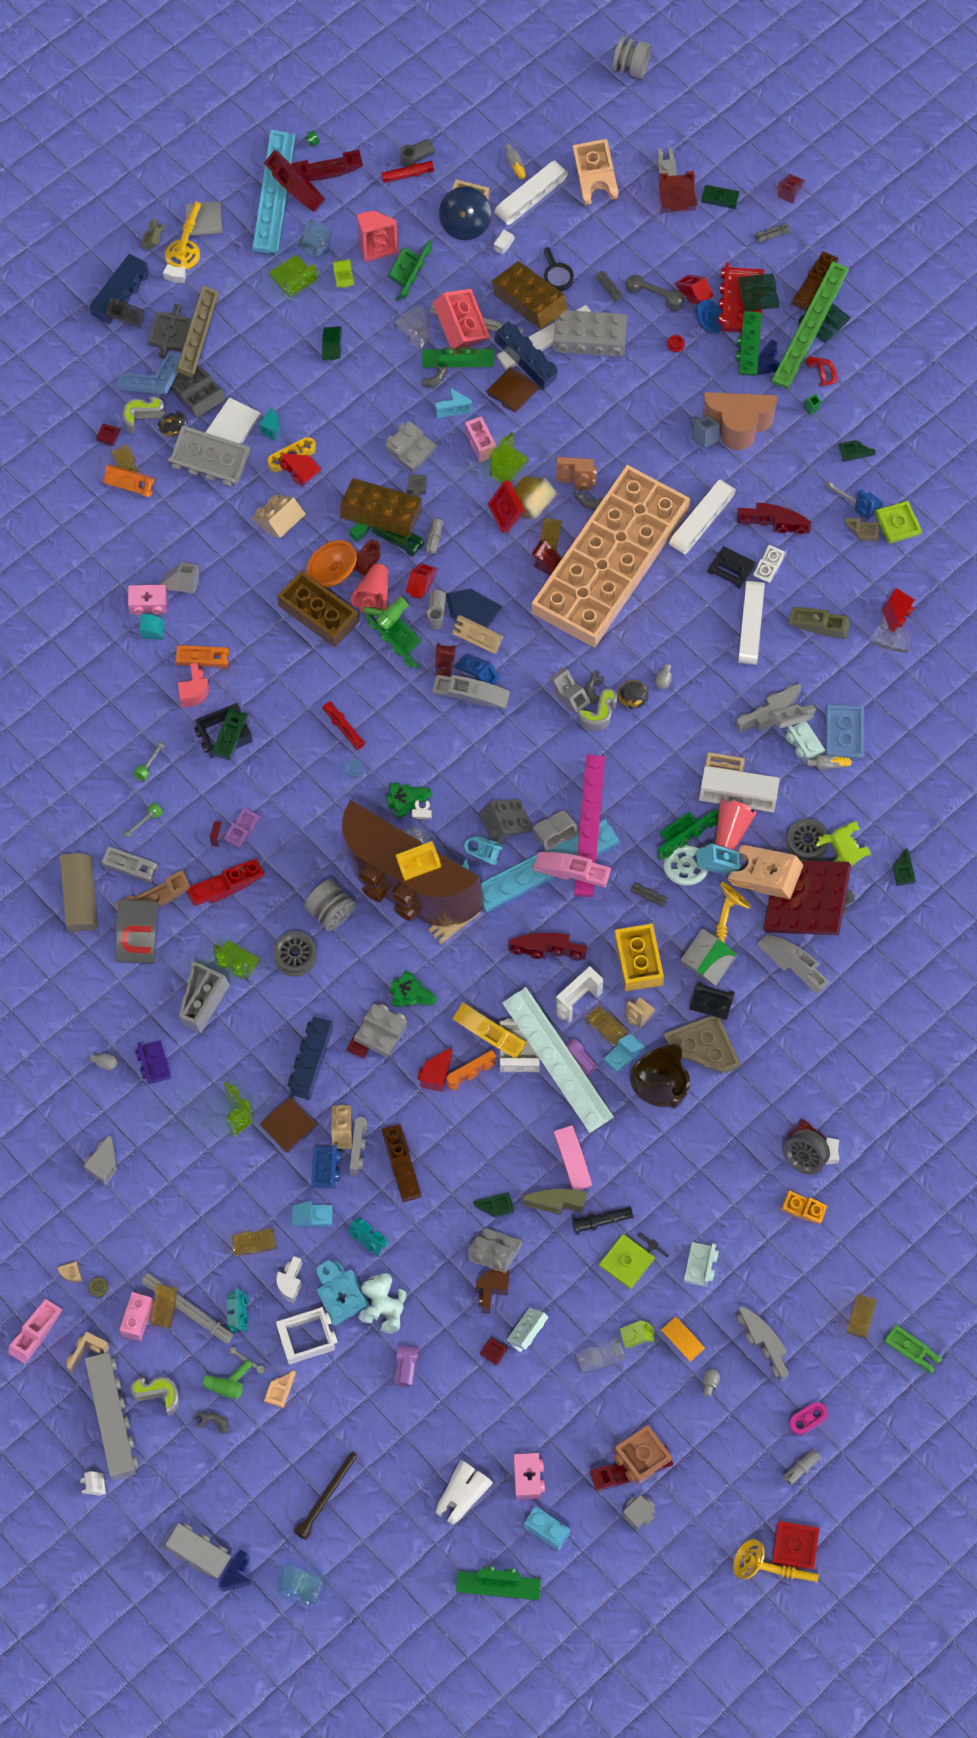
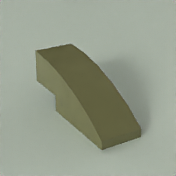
[788,607,851,639]
[523,1189,587,1215]

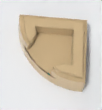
[57,1261,82,1283]

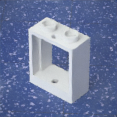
[276,1307,338,1365]

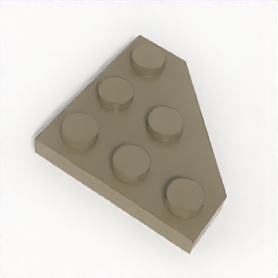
[663,1016,741,1074]

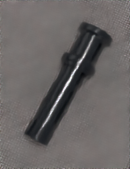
[572,1206,634,1235]

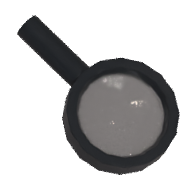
[543,247,574,292]

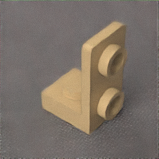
[625,998,655,1028]
[331,1105,352,1149]
[66,1332,110,1373]

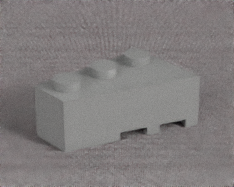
[179,961,230,1034]
[158,1522,231,1579]

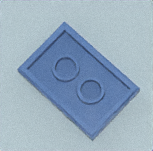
[826,705,864,760]

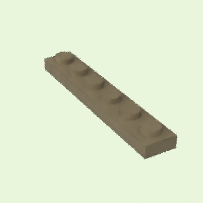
[176,285,219,378]

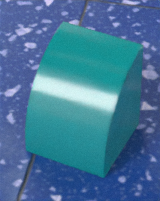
[259,408,280,441]
[139,614,165,640]

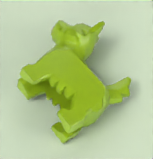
[816,821,871,868]

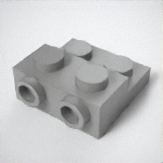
[385,421,437,472]
[354,1003,408,1058]
[469,1228,522,1273]

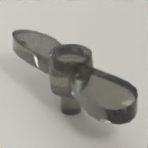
[637,1232,669,1258]

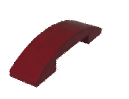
[291,150,363,181]
[589,1445,673,1491]

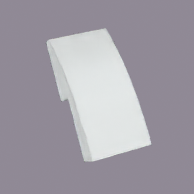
[753,545,786,583]

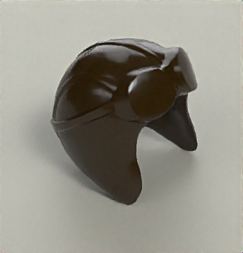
[630,1044,690,1109]

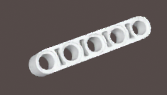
[494,161,568,225]
[669,479,736,555]
[738,581,765,665]

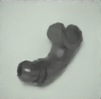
[422,363,448,389]
[574,488,603,511]
[585,670,605,704]
[193,1412,230,1434]

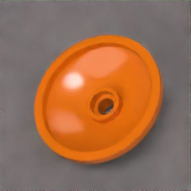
[306,540,357,588]

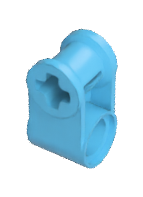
[464,835,503,865]

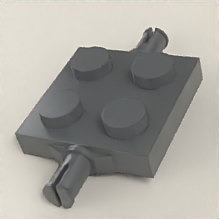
[148,304,191,359]

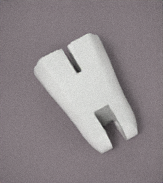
[436,1460,493,1525]

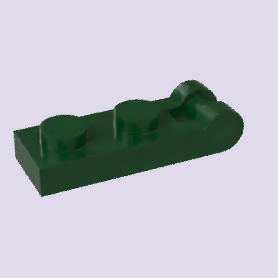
[372,526,425,556]
[212,708,248,760]

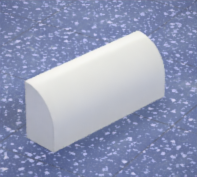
[699,766,780,813]

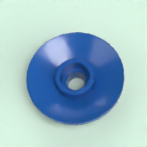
[696,300,722,334]

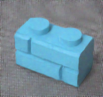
[696,844,741,875]
[524,1506,570,1551]

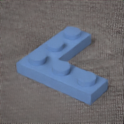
[116,352,181,394]

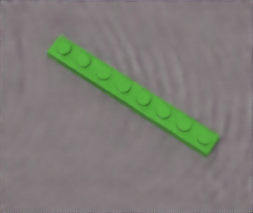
[772,261,849,390]

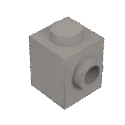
[622,1495,655,1531]

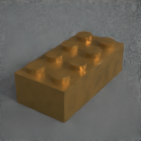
[492,261,567,329]
[340,478,422,536]
[277,570,359,648]

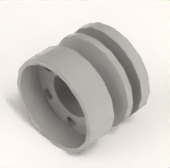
[612,36,652,79]
[304,879,356,931]

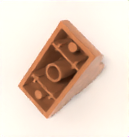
[702,392,777,450]

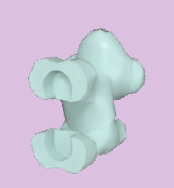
[359,1273,406,1334]

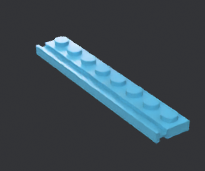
[252,130,296,255]
[480,819,620,913]

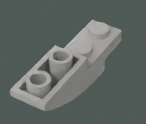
[432,675,510,709]
[735,684,801,733]
[757,934,829,994]
[736,1306,789,1382]

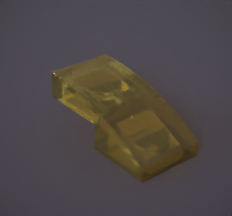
[585,1006,628,1046]
[231,1228,277,1256]

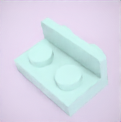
[785,721,825,763]
[684,1242,719,1287]
[507,1308,548,1352]

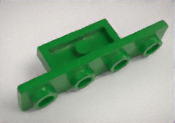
[387,239,433,302]
[736,311,762,376]
[422,347,494,368]
[365,614,422,669]
[657,809,719,861]
[456,1566,541,1601]

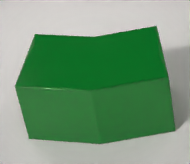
[803,393,822,415]
[349,523,371,543]

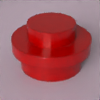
[667,335,685,352]

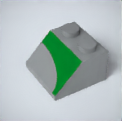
[681,929,737,987]

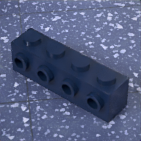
[89,254,149,324]
[494,321,558,390]
[288,1016,333,1100]

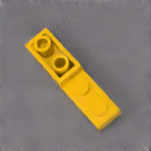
[452,1002,527,1058]

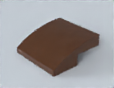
[486,367,539,413]
[260,1097,317,1153]

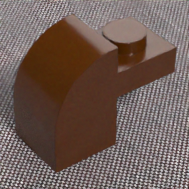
[476,1270,510,1314]

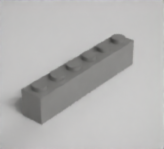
[85,1352,139,1481]

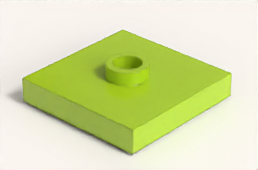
[874,501,922,544]
[599,1234,655,1290]

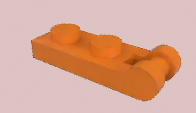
[103,464,155,497]
[176,645,230,669]
[447,1050,496,1091]

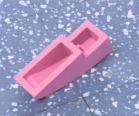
[553,1125,592,1191]
[8,1299,62,1364]

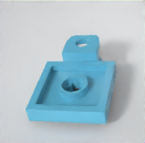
[317,1260,370,1326]

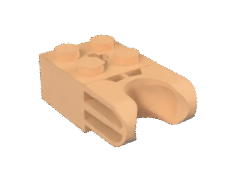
[572,139,618,205]
[727,845,803,899]

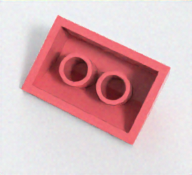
[356,210,398,262]
[433,289,490,349]

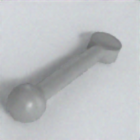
[826,482,857,505]
[229,1347,265,1374]

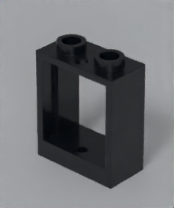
[194,703,252,759]

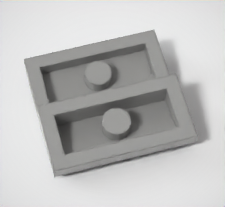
[185,201,222,236]

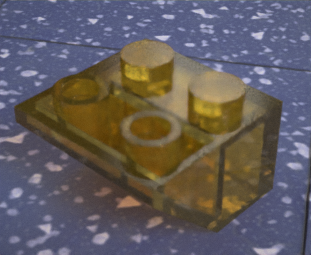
[514,477,557,519]

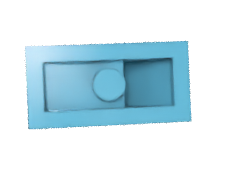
[435,388,472,419]
[603,1034,645,1074]
[292,1201,333,1227]

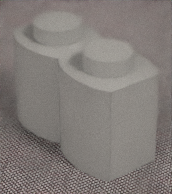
[532,811,578,850]

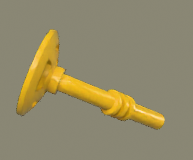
[165,201,201,270]
[715,882,751,943]
[733,1539,819,1583]

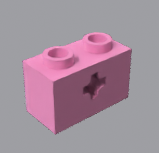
[465,416,496,462]
[128,585,167,615]
[119,1292,154,1342]
[514,1453,545,1500]

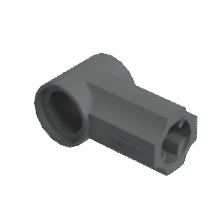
[400,139,435,167]

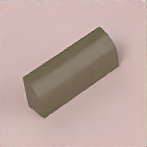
[60,853,99,933]

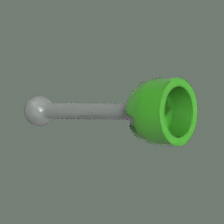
[133,742,165,782]
[123,802,164,838]

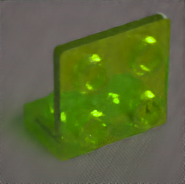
[269,255,318,298]
[489,432,529,483]
[213,940,261,980]
[223,1081,253,1137]

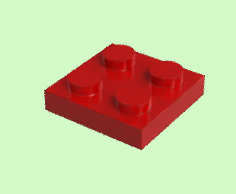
[487,481,525,533]
[772,1521,820,1571]

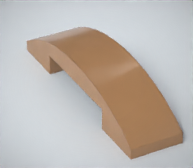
[115,870,190,910]

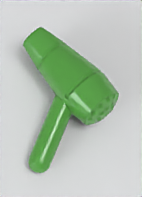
[363,596,409,630]
[202,1360,252,1399]

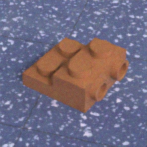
[556,457,597,491]
[613,1425,672,1485]

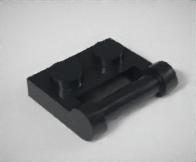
[707,546,756,589]
[689,982,735,1020]

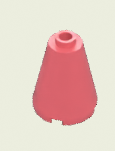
[351,564,389,613]
[715,799,757,850]

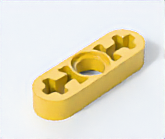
[268,437,316,472]

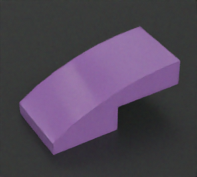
[224,808,261,848]

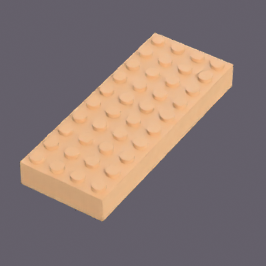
[531,465,690,648]

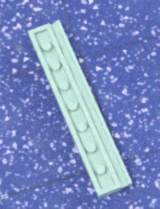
[503,987,614,1133]

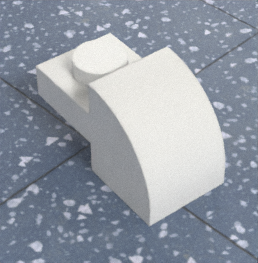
[277,1256,302,1304]

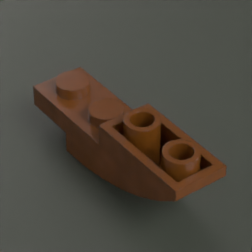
[792,251,839,311]
[381,1124,422,1203]

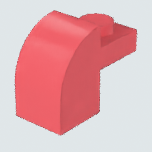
[178,663,209,707]

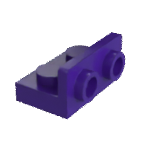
[135,1040,171,1085]

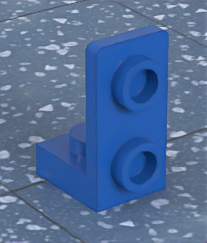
[855,490,883,520]
[455,654,499,685]

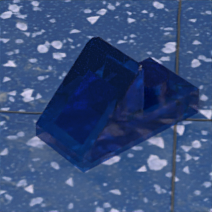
[757,339,780,375]
[218,1550,252,1592]

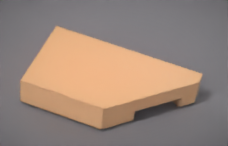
[264,1371,296,1409]

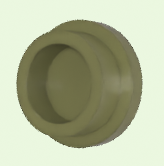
[88,1277,109,1298]

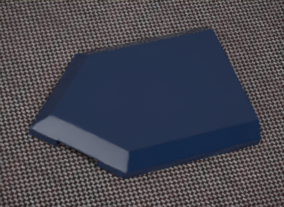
[446,589,502,628]

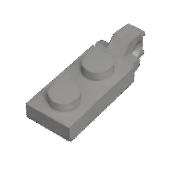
[768,704,817,728]

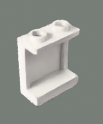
[555,966,604,1023]
[500,1019,540,1072]

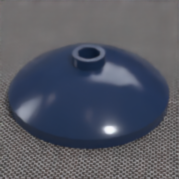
[439,186,492,240]

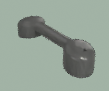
[626,274,684,311]

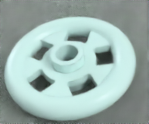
[663,845,708,886]

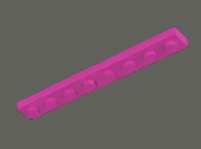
[574,755,605,898]

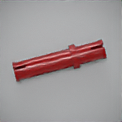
[381,160,434,184]
[322,701,365,750]

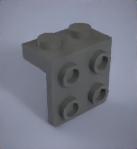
[479,799,533,844]

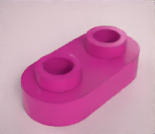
[789,1402,827,1435]

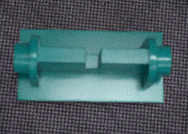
[348,1218,389,1256]
[227,1289,249,1333]

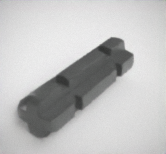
[756,223,790,242]
[597,270,622,301]
[631,883,668,907]

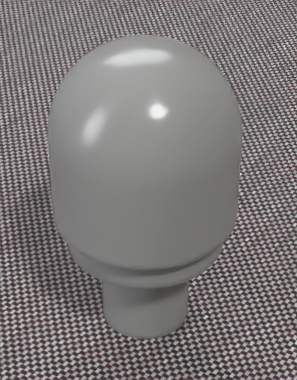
[655,664,672,690]
[90,1053,117,1071]
[702,1369,720,1397]

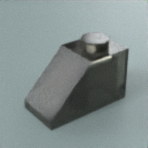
[105,298,145,329]

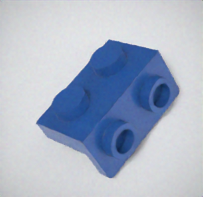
[311,1145,341,1188]

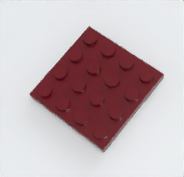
[763,861,851,935]

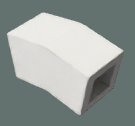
[494,230,515,255]
[163,264,186,283]
[826,1138,839,1165]

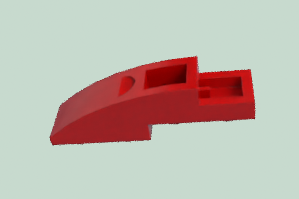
[186,859,264,907]

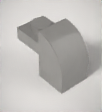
[550,668,590,713]

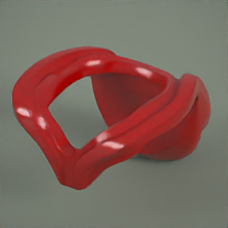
[806,356,837,386]

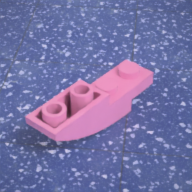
[533,852,611,888]

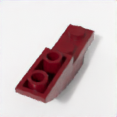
[264,150,326,212]
[737,502,811,534]
[508,932,587,961]

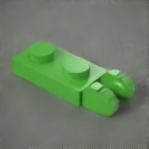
[884,1325,941,1374]

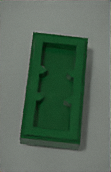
[701,185,740,209]

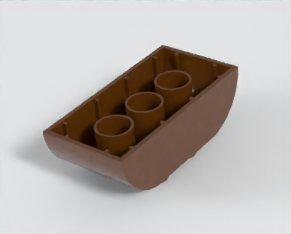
[342,800,484,927]

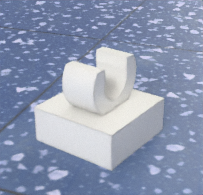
[412,801,432,820]
[80,1471,106,1496]

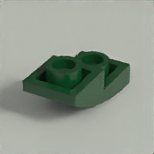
[322,326,342,360]

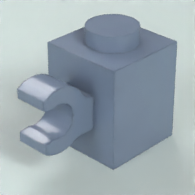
[689,415,720,448]

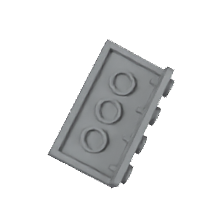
[553,310,628,357]
[167,425,251,487]

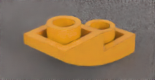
[780,1190,827,1224]
[661,1317,705,1362]

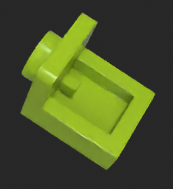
[333,259,354,288]
[620,1320,655,1349]

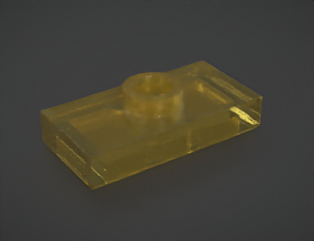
[538,518,562,554]
[150,1284,178,1328]
[847,1294,877,1339]

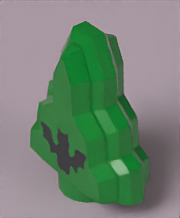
[385,782,432,818]
[389,970,437,1008]

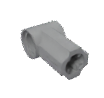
[427,590,446,630]

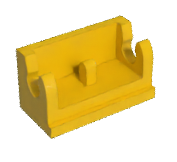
[396,841,441,881]

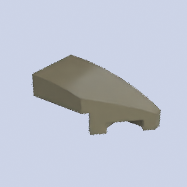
[845,518,879,542]

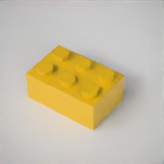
[614,924,664,992]

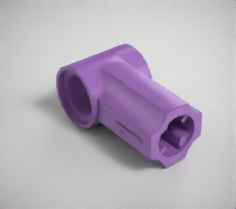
[566,1038,597,1077]
[395,1345,419,1387]

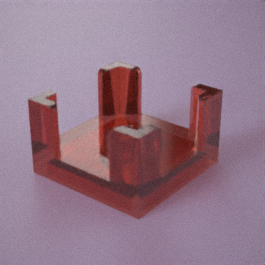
[658,171,697,213]

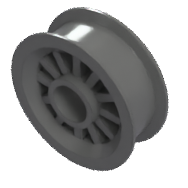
[786,818,829,861]
[273,931,317,977]
[784,1129,830,1175]

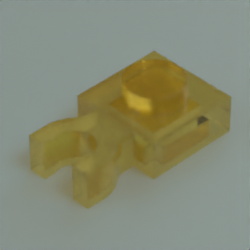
[111,444,139,473]

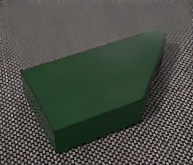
[838,440,876,462]
[892,849,916,886]
[473,1192,514,1218]

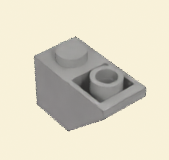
[159,562,199,593]
[84,1135,117,1185]

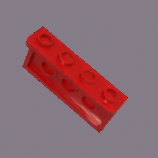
[718,262,764,333]

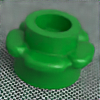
[305,130,320,147]

